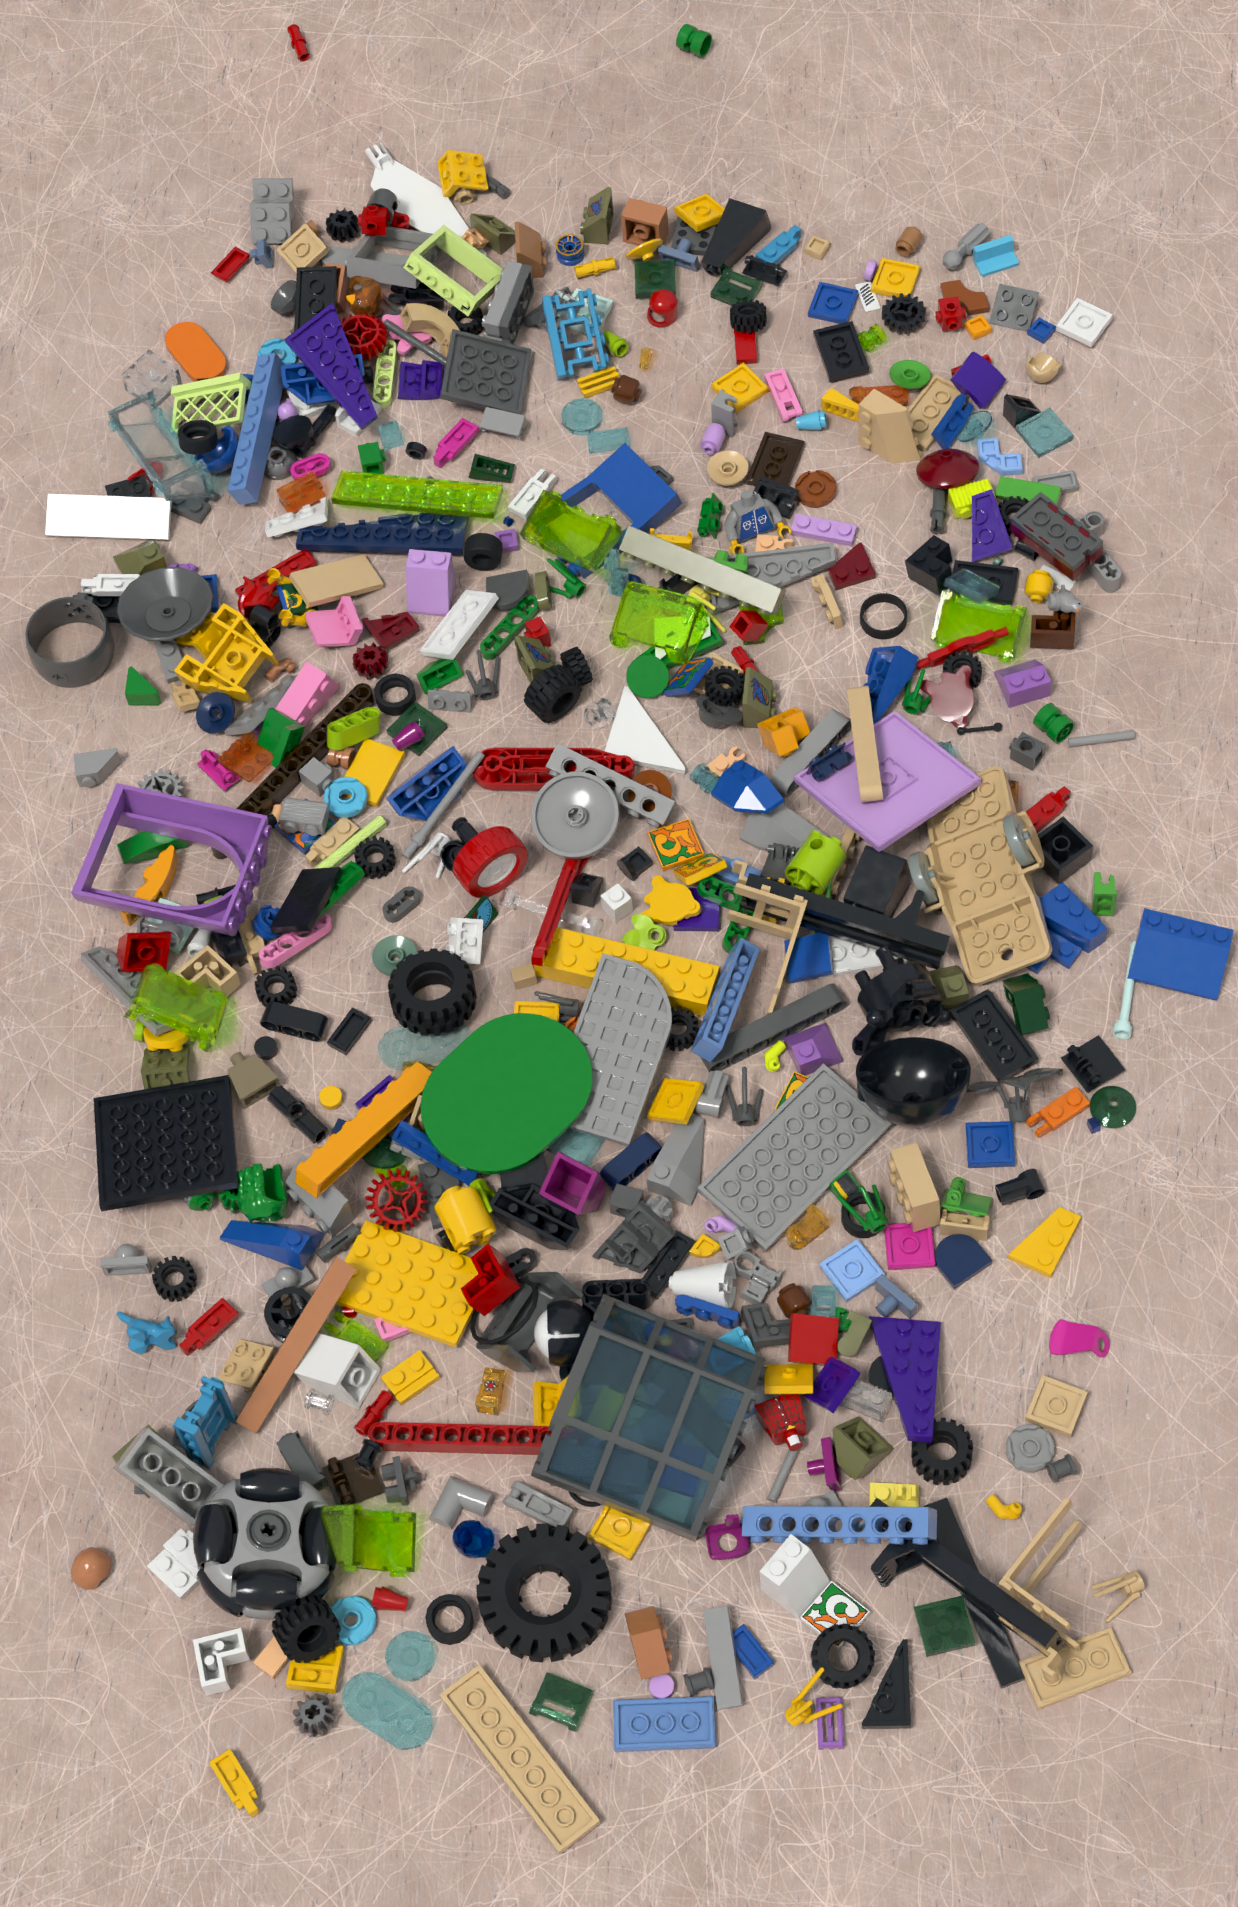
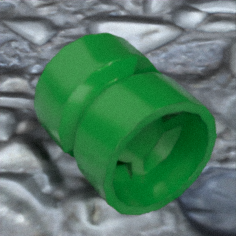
[676,24,712,57]
[1033,703,1075,744]

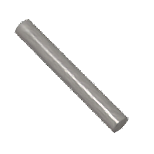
[1068,730,1135,747]
[767,1435,804,1503]

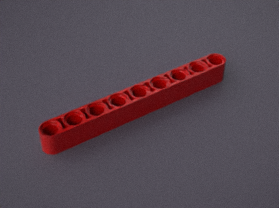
[368,1422,584,1455]

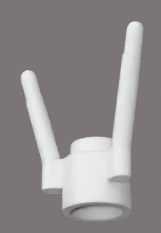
[402,832,451,879]

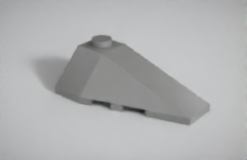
[740,804,830,854]
[647,1114,705,1206]

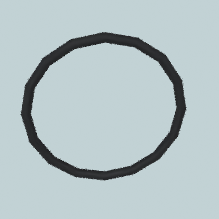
[470,1278,539,1345]

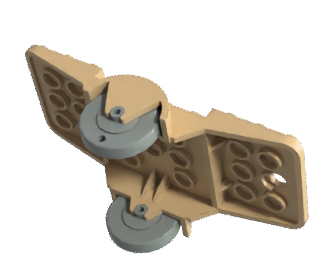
[908,766,1052,985]

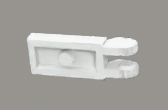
[508,469,557,520]

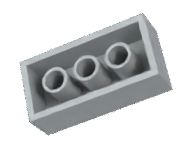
[113,1428,224,1526]

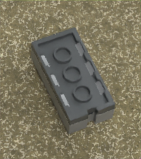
[482,261,534,344]

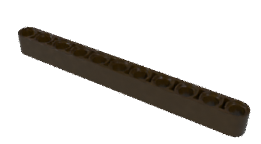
[211,683,374,859]

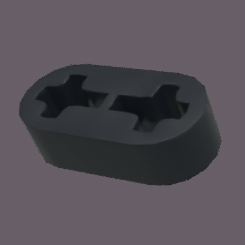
[505,1248,537,1278]

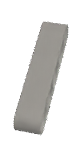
[770,709,851,796]

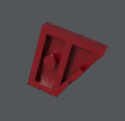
[828,542,876,590]
[362,612,420,651]

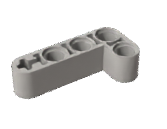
[1076,511,1121,593]

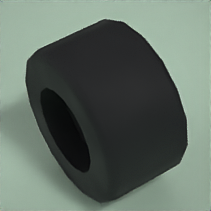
[464,533,503,571]

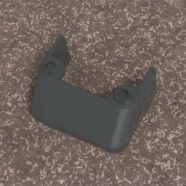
[476,1272,584,1372]

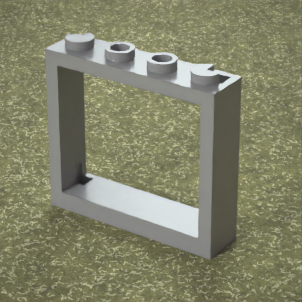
[345,226,442,289]

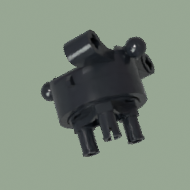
[852,946,951,1056]

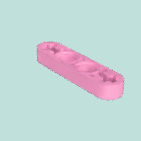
[259,913,332,968]

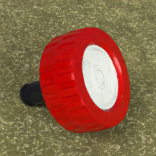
[452,817,528,898]

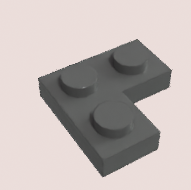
[741,1303,790,1348]

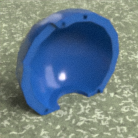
[194,425,239,474]

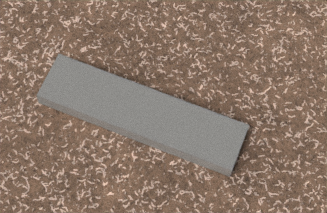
[703,1606,744,1710]

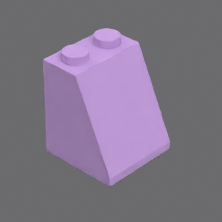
[406,549,456,616]

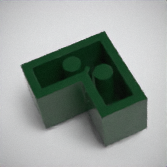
[1002,973,1050,1035]

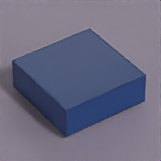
[1027,317,1056,344]

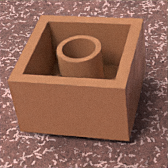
[621,198,669,251]

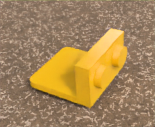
[174,612,225,661]
[532,1375,582,1427]

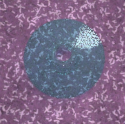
[956,410,992,442]

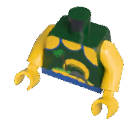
[267,568,319,629]

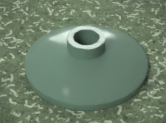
[372,935,417,976]

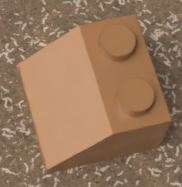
[515,221,547,278]

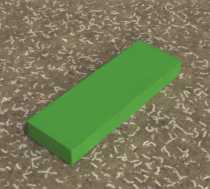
[995,476,1062,505]

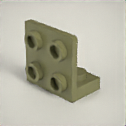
[141,1044,190,1089]

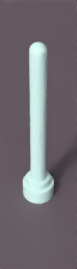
[1112,941,1135,1039]

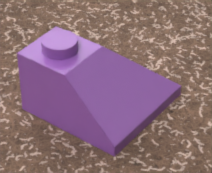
[783,1023,843,1076]

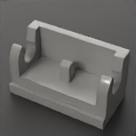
[711,389,738,438]
[479,407,528,440]

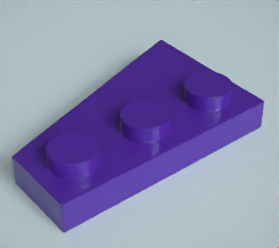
[972,489,1013,562]

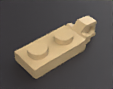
[811,573,843,629]
[305,818,360,867]

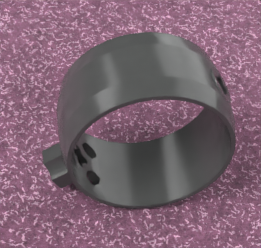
[25,592,114,688]

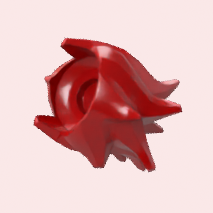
[238,576,279,621]

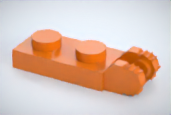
[1025,1086,1090,1138]

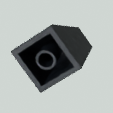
[843,845,908,917]

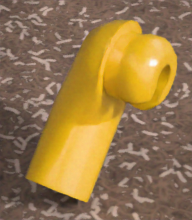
[985,1494,1022,1520]

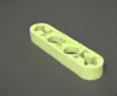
[373,339,398,409]

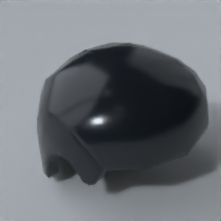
[440,839,465,871]

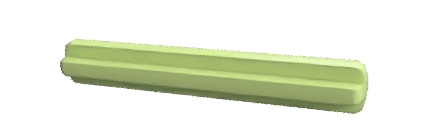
[315,815,386,869]

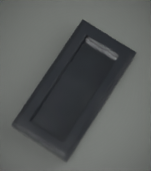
[327,1007,372,1055]

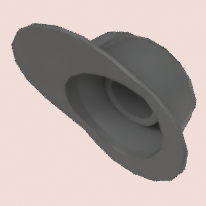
[696,694,743,729]

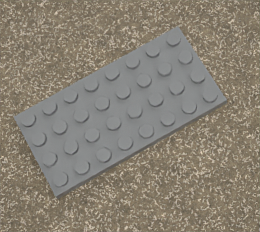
[697,1063,892,1252]

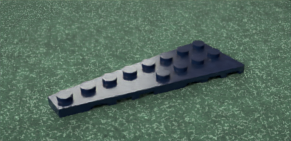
[296,505,470,554]

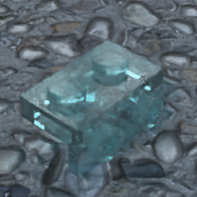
[604,549,630,596]

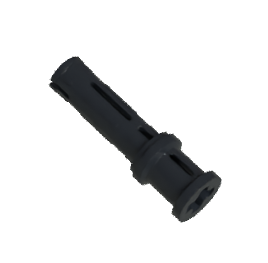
[291,405,337,459]

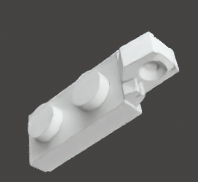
[81,574,140,596]

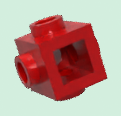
[358,205,388,236]
[935,296,966,331]

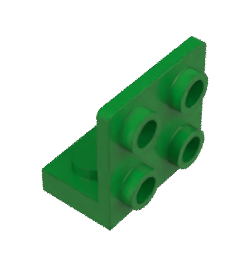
[256,708,305,768]

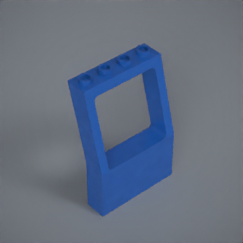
[527,443,682,579]

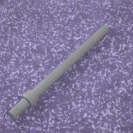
[402,751,485,860]

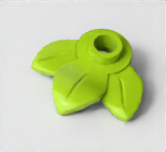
[622,914,667,951]

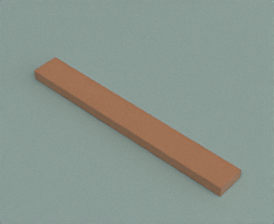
[235,1257,356,1434]

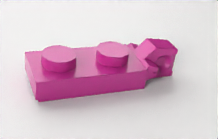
[433,418,480,468]

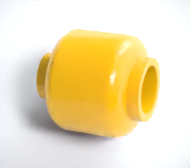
[1024,570,1054,603]

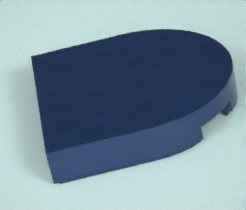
[935,1234,992,1289]

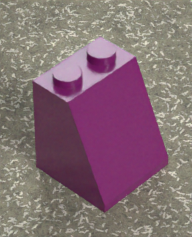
[539,1151,607,1215]

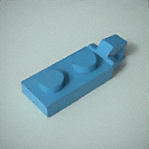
[755,225,802,265]

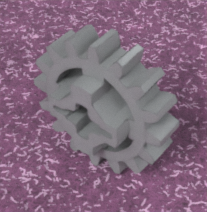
[138,768,185,797]

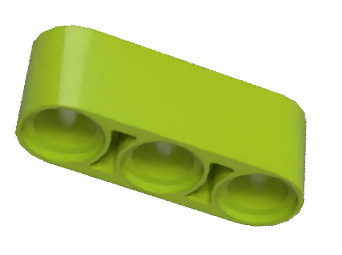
[327,707,381,750]

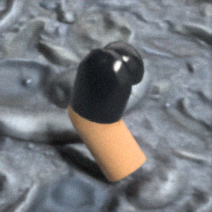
[267,804,282,829]

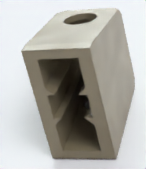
[228,1052,280,1109]

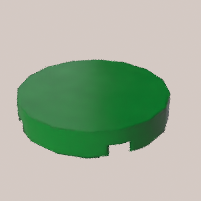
[626,655,669,698]

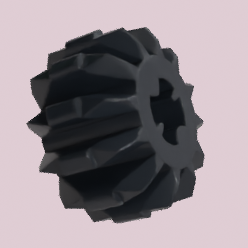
[326,208,359,243]

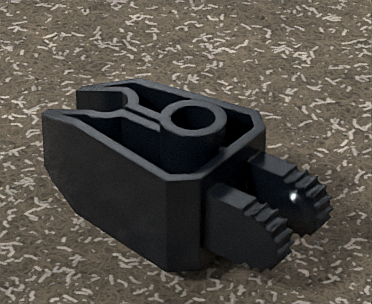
[388,282,445,310]

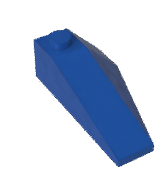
[863,645,918,724]

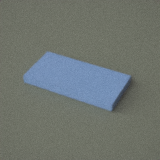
[613,1696,716,1752]

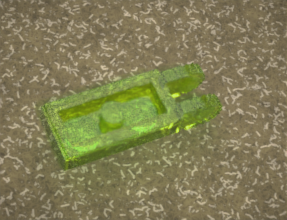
[324,1311,389,1363]

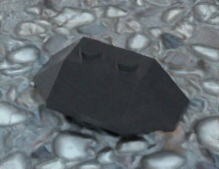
[490,1184,580,1250]

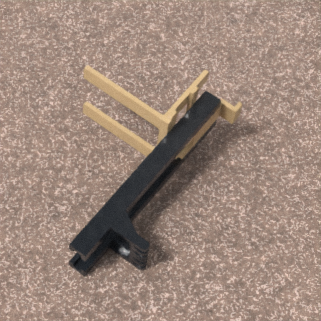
[726,860,950,1015]
[870,1497,1082,1682]

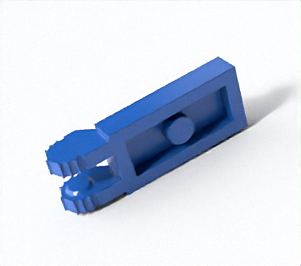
[931,393,974,449]
[675,1294,741,1329]

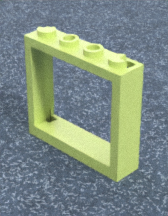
[403,225,502,316]

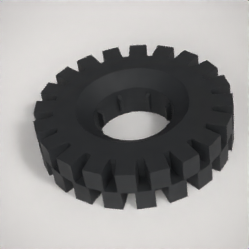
[476,1523,612,1663]

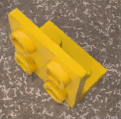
[437,150,488,197]

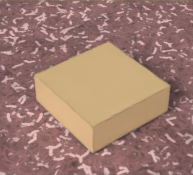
[803,235,831,260]

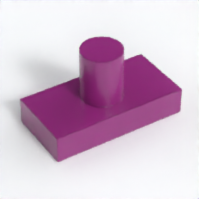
[807,1437,842,1492]

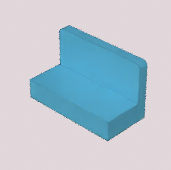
[973,235,1019,277]

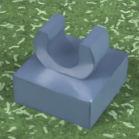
[250,239,273,269]

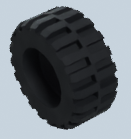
[388,948,477,1036]

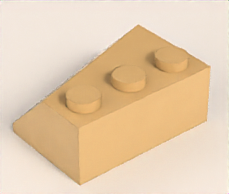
[858,389,923,463]

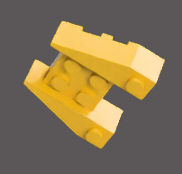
[174,603,279,703]

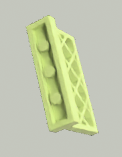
[171,373,251,436]

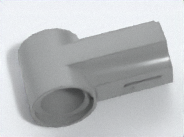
[696,1070,729,1118]

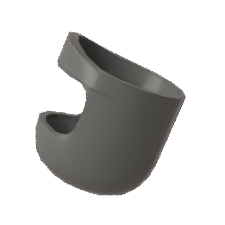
[366,188,398,226]

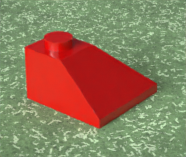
[116,932,172,972]

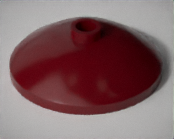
[916,449,979,489]

